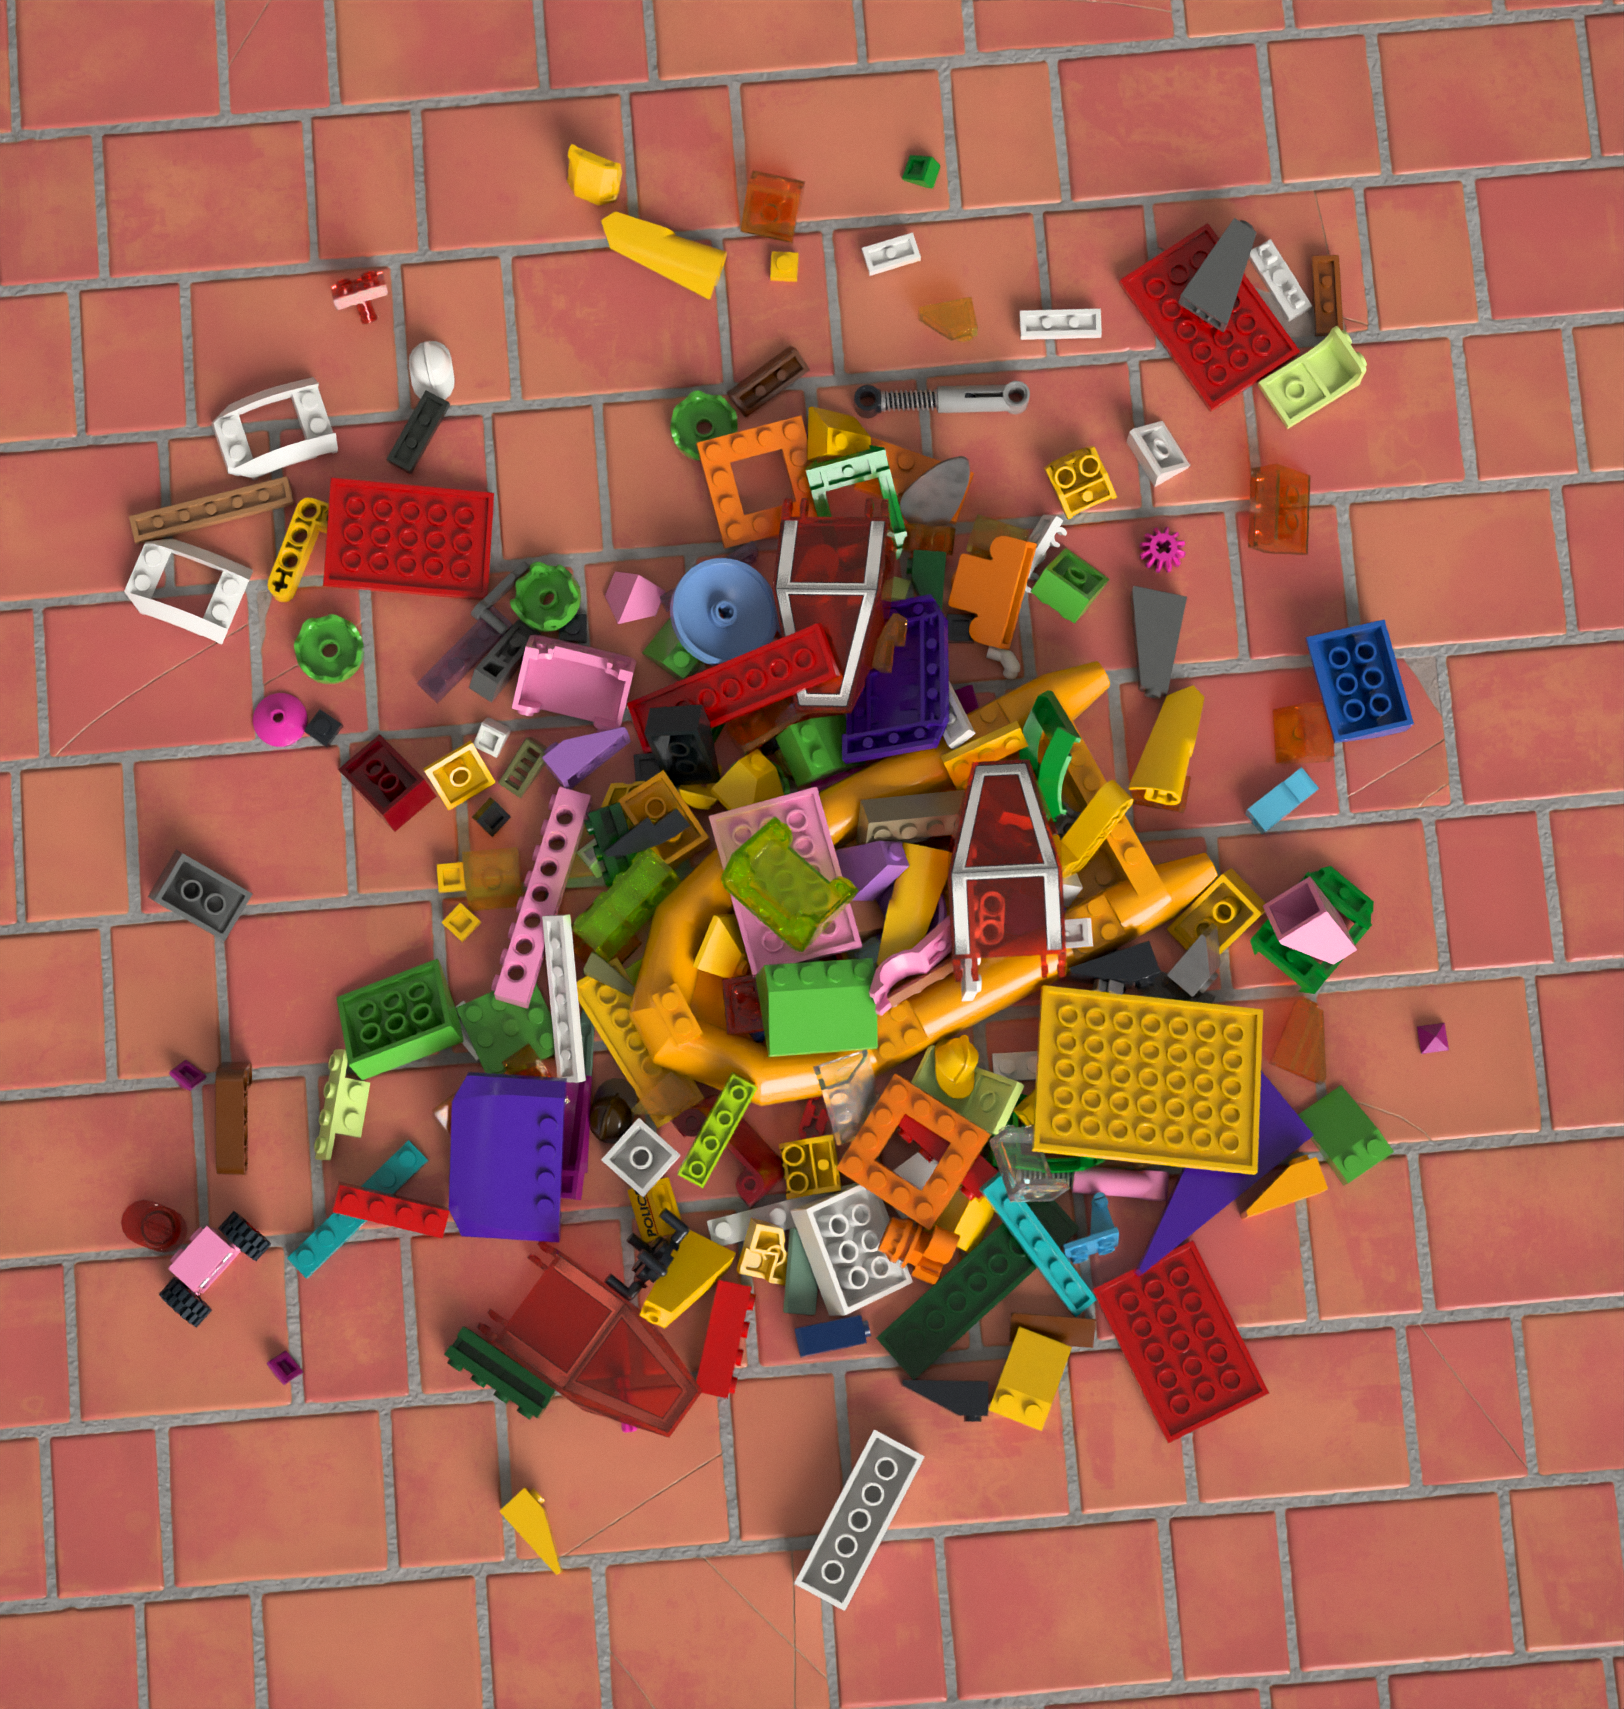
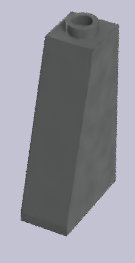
[1178,218,1257,332]
[1130,586,1187,699]

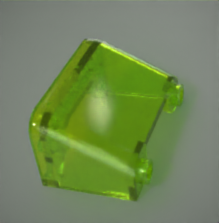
[721,816,859,952]

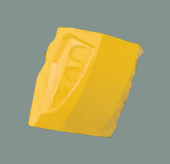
[567,144,622,206]
[1043,446,1117,520]
[779,1135,842,1200]

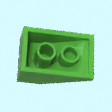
[776,715,866,787]
[1298,1085,1394,1186]

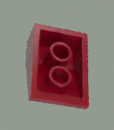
[338,734,437,832]

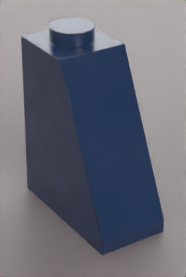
[794,1315,871,1358]

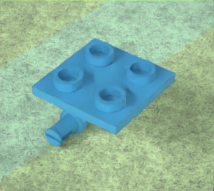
[1063,1192,1119,1264]

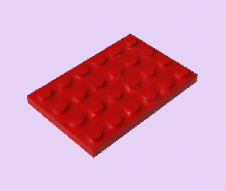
[1119,223,1300,412]
[323,477,494,600]
[1092,1240,1270,1444]

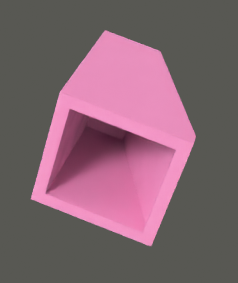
[1263,877,1357,964]

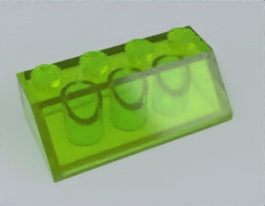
[572,848,681,962]

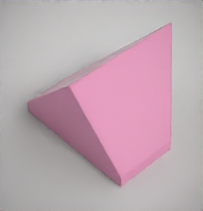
[605,572,665,624]

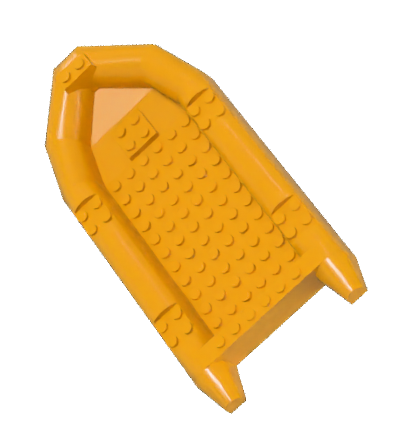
[628,661,1218,1106]

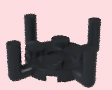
[604,1208,689,1301]

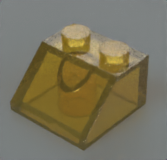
[462,847,524,911]

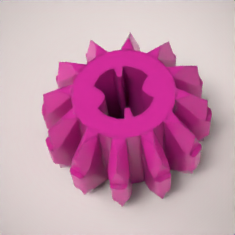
[1139,527,1186,573]

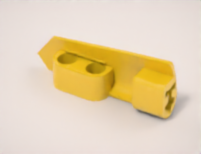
[601,211,727,300]
[1128,685,1205,805]
[877,842,955,965]

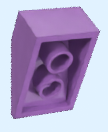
[542,727,631,790]

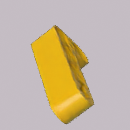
[267,497,329,602]
[1036,779,1134,880]

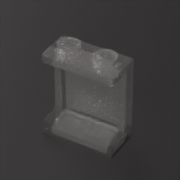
[989,1125,1069,1202]

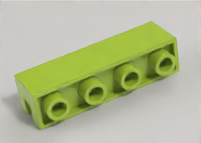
[678,1072,758,1188]

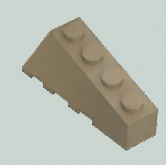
[856,789,976,844]

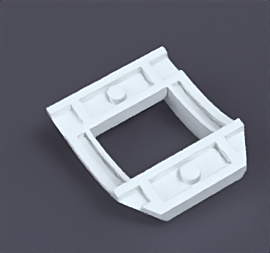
[212,377,338,480]
[124,538,253,645]

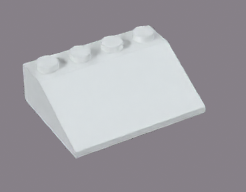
[790,1184,913,1316]

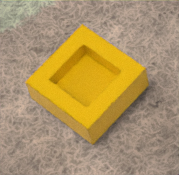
[770,251,799,282]
[437,862,467,893]
[441,903,481,942]

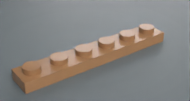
[129,476,294,544]

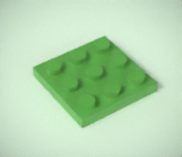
[456,984,555,1075]

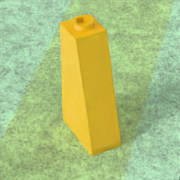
[639,1230,736,1328]

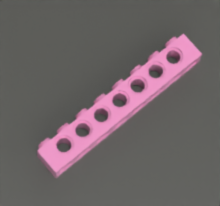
[491,787,592,1009]

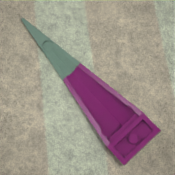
[561,1010,594,1200]

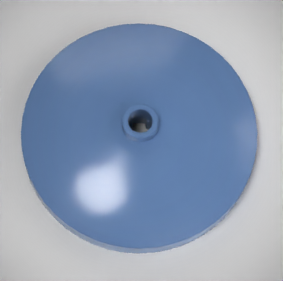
[670,558,779,666]

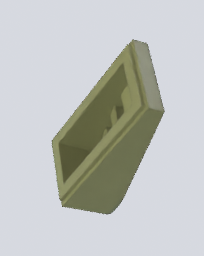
[498,737,548,798]
[583,951,635,997]

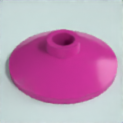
[253,693,308,747]

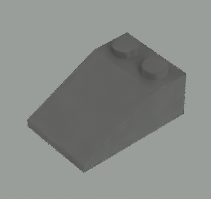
[148,850,253,941]

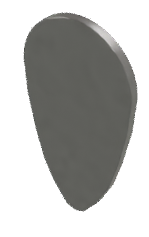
[900,456,970,530]

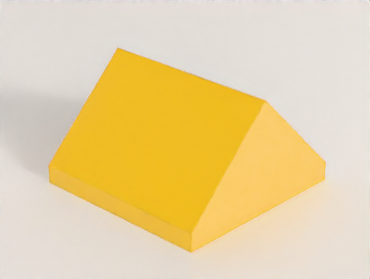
[423,740,496,810]
[924,1185,995,1254]

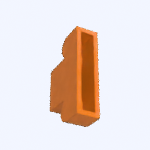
[948,536,1037,650]

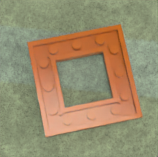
[696,415,819,549]
[836,1073,991,1230]

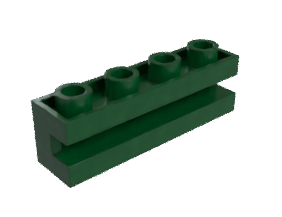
[584,802,655,918]
[444,1326,558,1420]

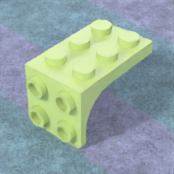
[1258,326,1367,429]
[911,1045,1024,1136]

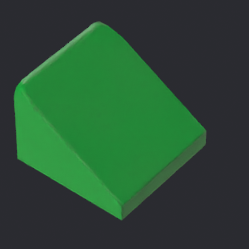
[902,155,940,189]

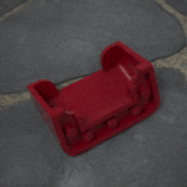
[672,1095,785,1209]

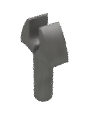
[1092,979,1124,995]

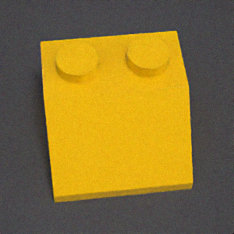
[807,406,871,463]

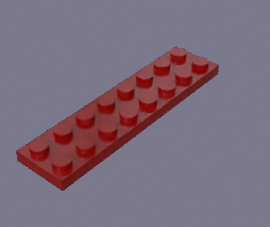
[627,623,840,754]

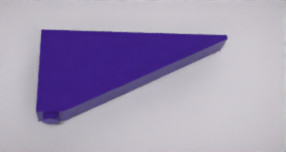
[1135,1071,1314,1277]

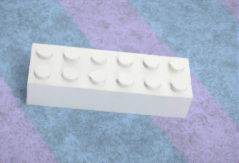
[794,1430,925,1611]

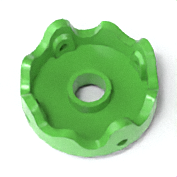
[670,391,738,461]
[510,562,581,632]
[294,614,364,684]

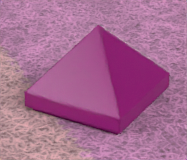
[1417,1023,1449,1054]
[169,1060,207,1091]
[266,1350,303,1385]

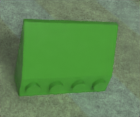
[336,958,464,1080]
[756,958,878,1057]

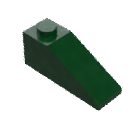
[906,550,946,610]

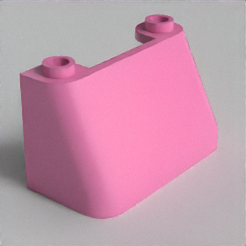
[512,635,636,732]

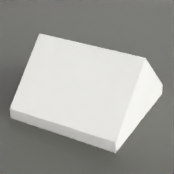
[1127,421,1191,487]

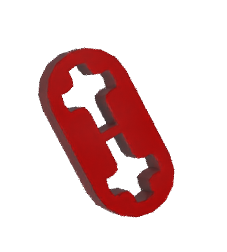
[798,1095,833,1140]

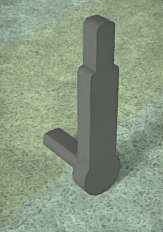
[471,561,530,635]

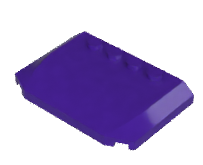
[842,594,949,764]
[449,1072,567,1242]

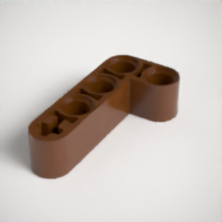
[215,1062,252,1175]

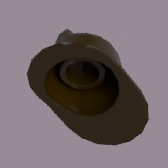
[589,1078,638,1144]

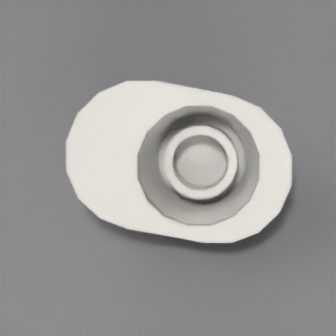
[409,341,454,400]

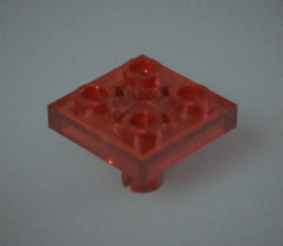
[331,270,388,324]
[722,975,764,1035]

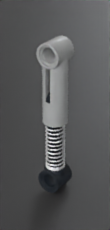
[854,381,1030,418]

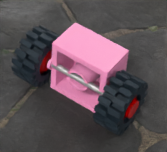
[159,1211,271,1328]

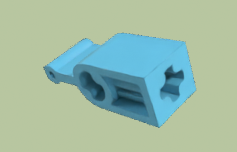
[1245,767,1319,834]

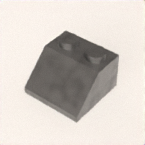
[1167,923,1221,997]

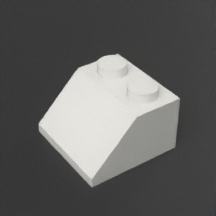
[601,1118,681,1197]

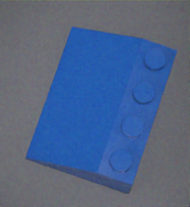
[1305,619,1414,743]

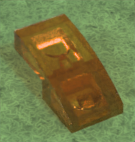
[902,523,956,556]
[872,613,908,673]

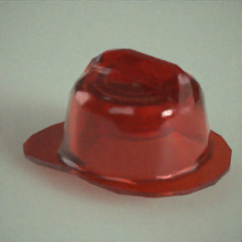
[121,1200,187,1253]

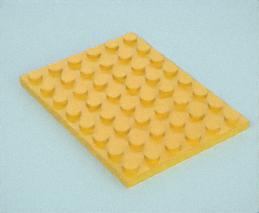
[1032,985,1263,1175]

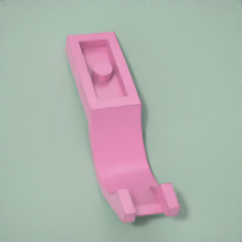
[869,916,955,1016]

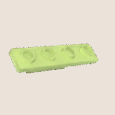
[314,1049,370,1160]

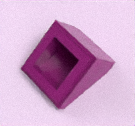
[954,684,979,714]

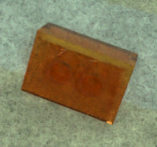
[1248,463,1310,555]
[727,694,815,758]

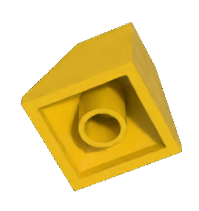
[710,749,784,810]
[692,914,750,980]

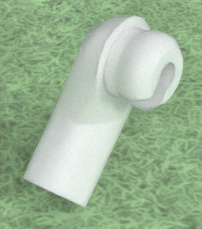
[986,646,1020,679]

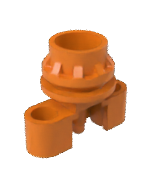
[877,1216,960,1285]

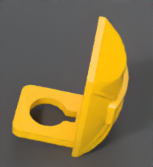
[679,764,722,809]

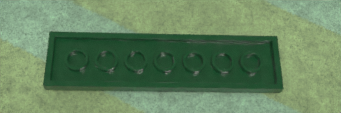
[876,1187,1080,1380]

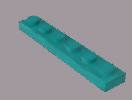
[287,1140,429,1279]
[979,1171,1097,1317]

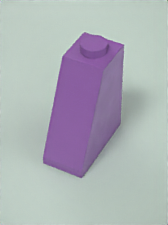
[836,841,909,901]

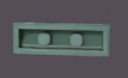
[783,1228,818,1315]

